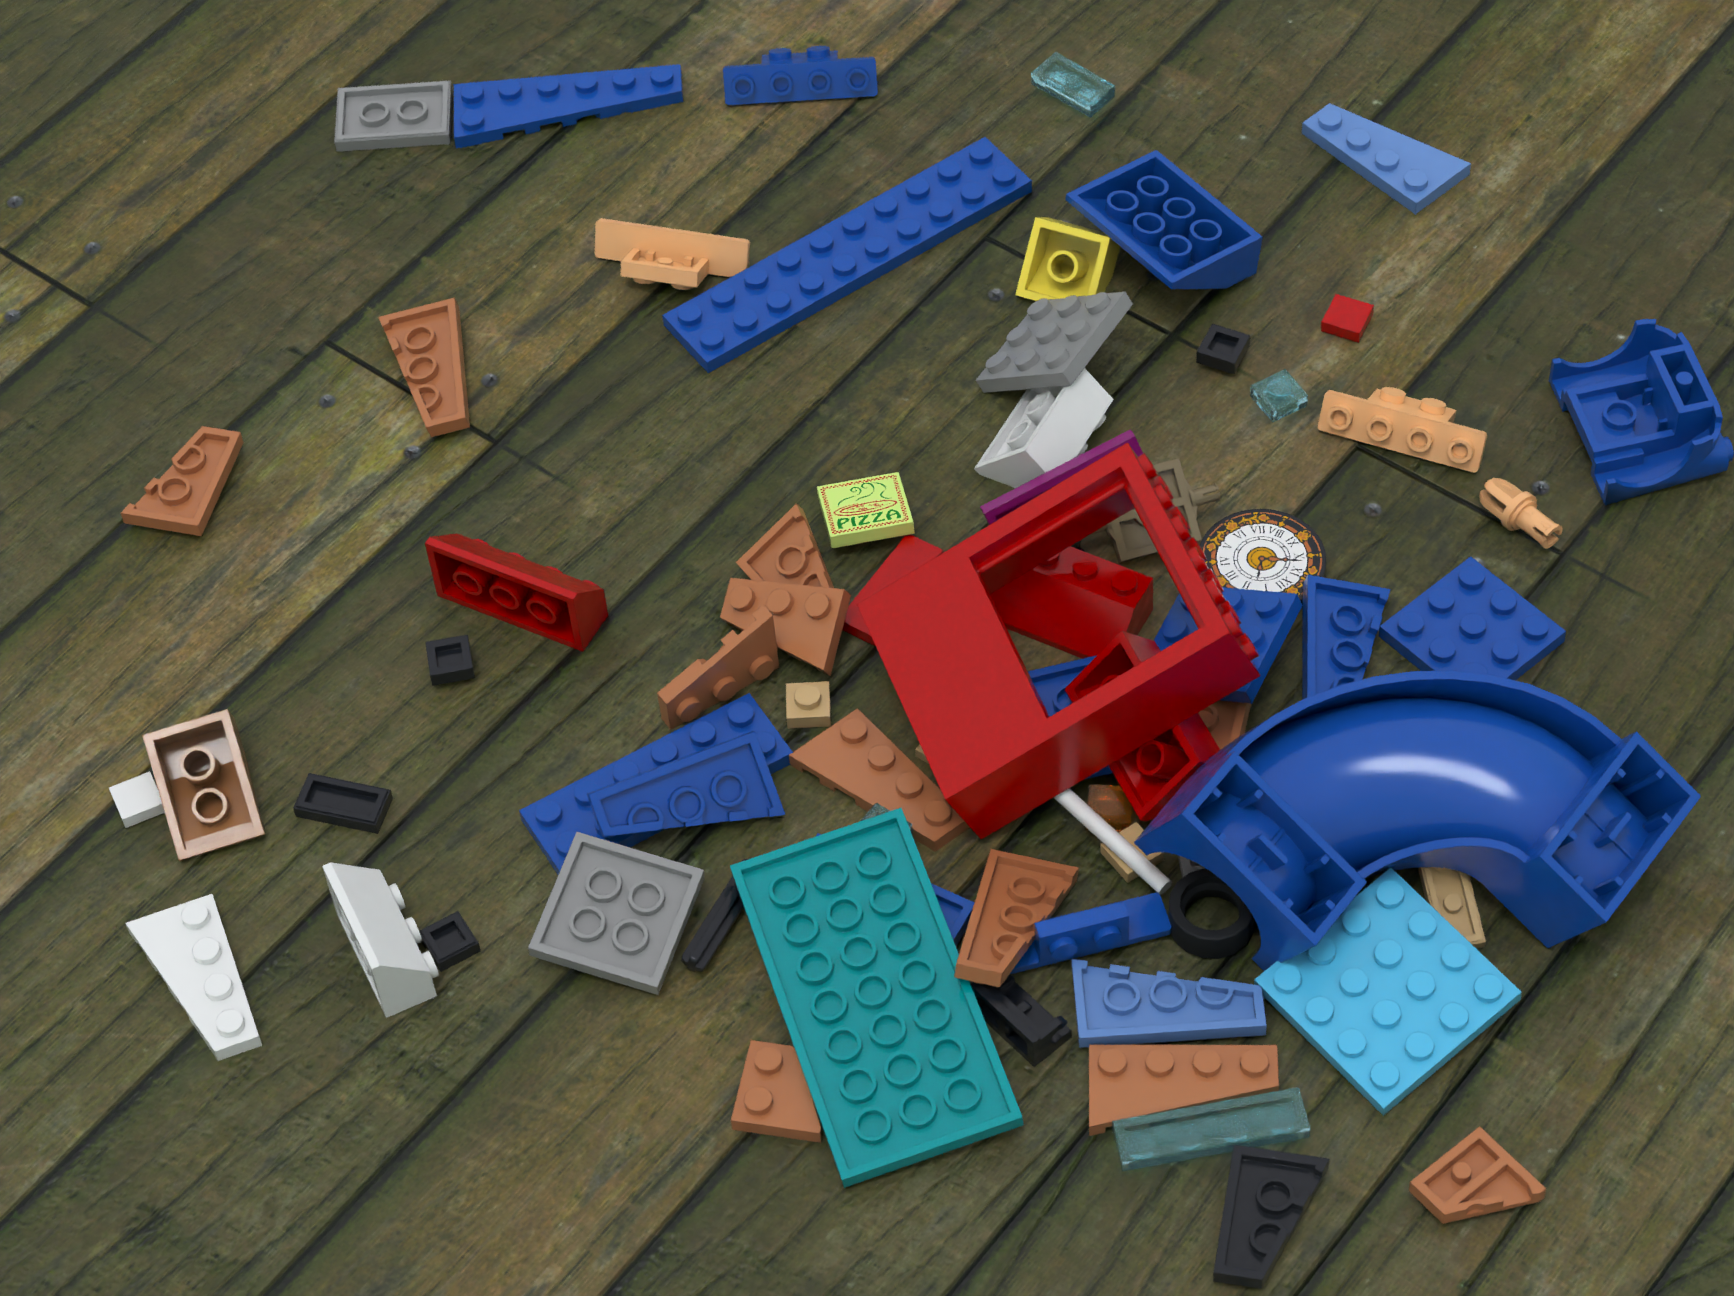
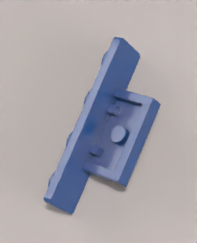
[723,46,878,105]
[1010,893,1172,974]

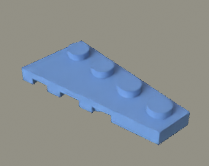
[1302,103,1471,214]
[1071,959,1267,1048]

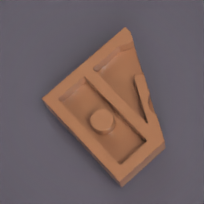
[731,1040,822,1143]
[1409,1126,1546,1224]

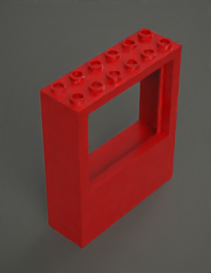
[857,442,1260,839]

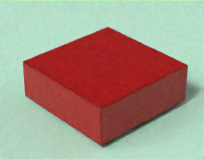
[1321,294,1374,343]

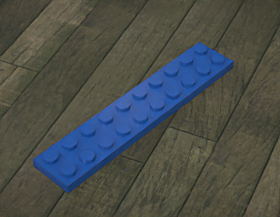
[662,137,1032,373]

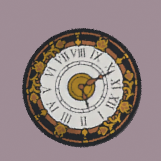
[1200,509,1326,608]

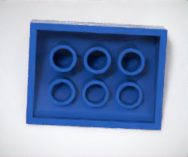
[1065,150,1263,289]

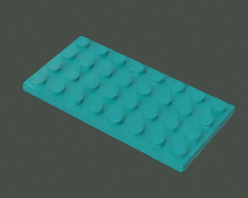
[730,808,1024,1188]

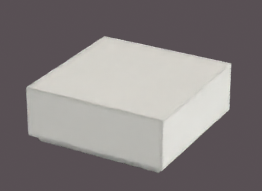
[109,771,165,828]

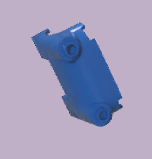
[1549,319,1734,505]

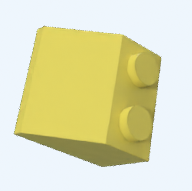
[1015,217,1120,301]

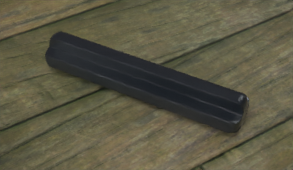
[681,859,748,972]

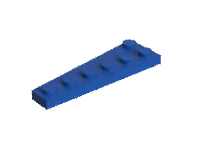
[454,64,683,148]

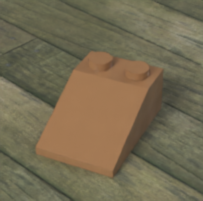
[142,709,265,861]

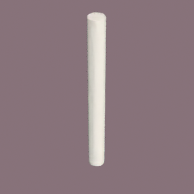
[1053,788,1172,895]

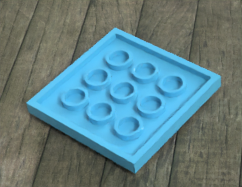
[1254,868,1522,1116]

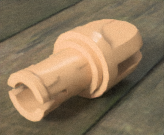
[1479,478,1563,549]

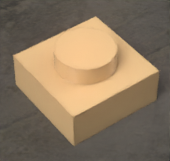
[786,681,831,729]

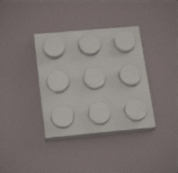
[975,291,1133,393]
[528,832,705,995]

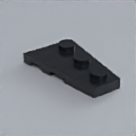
[1213,1145,1330,1289]

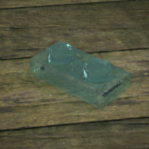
[1031,52,1115,118]

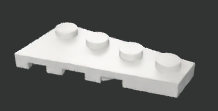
[126,894,262,1061]

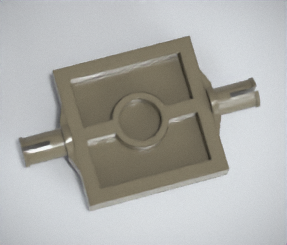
[1090,458,1221,563]

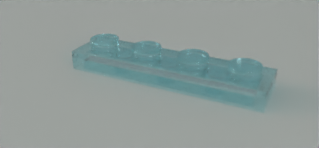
[1112,1087,1310,1171]

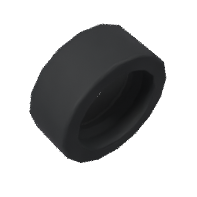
[1168,868,1255,959]

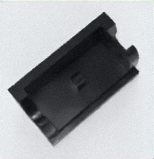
[971,974,1072,1067]

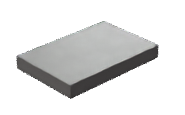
[334,81,453,152]

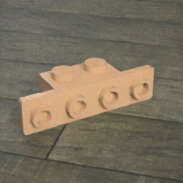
[595,218,750,290]
[1318,387,1487,473]

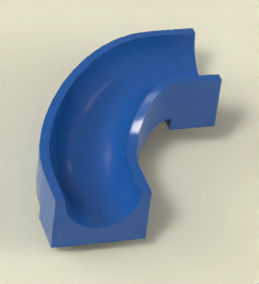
[1134,670,1701,971]

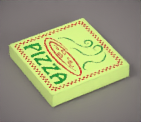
[817,472,915,548]

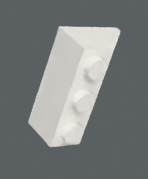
[974,368,1114,488]
[322,862,439,1018]

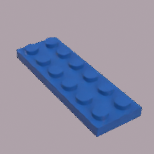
[519,693,793,875]

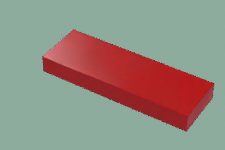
[842,535,943,646]

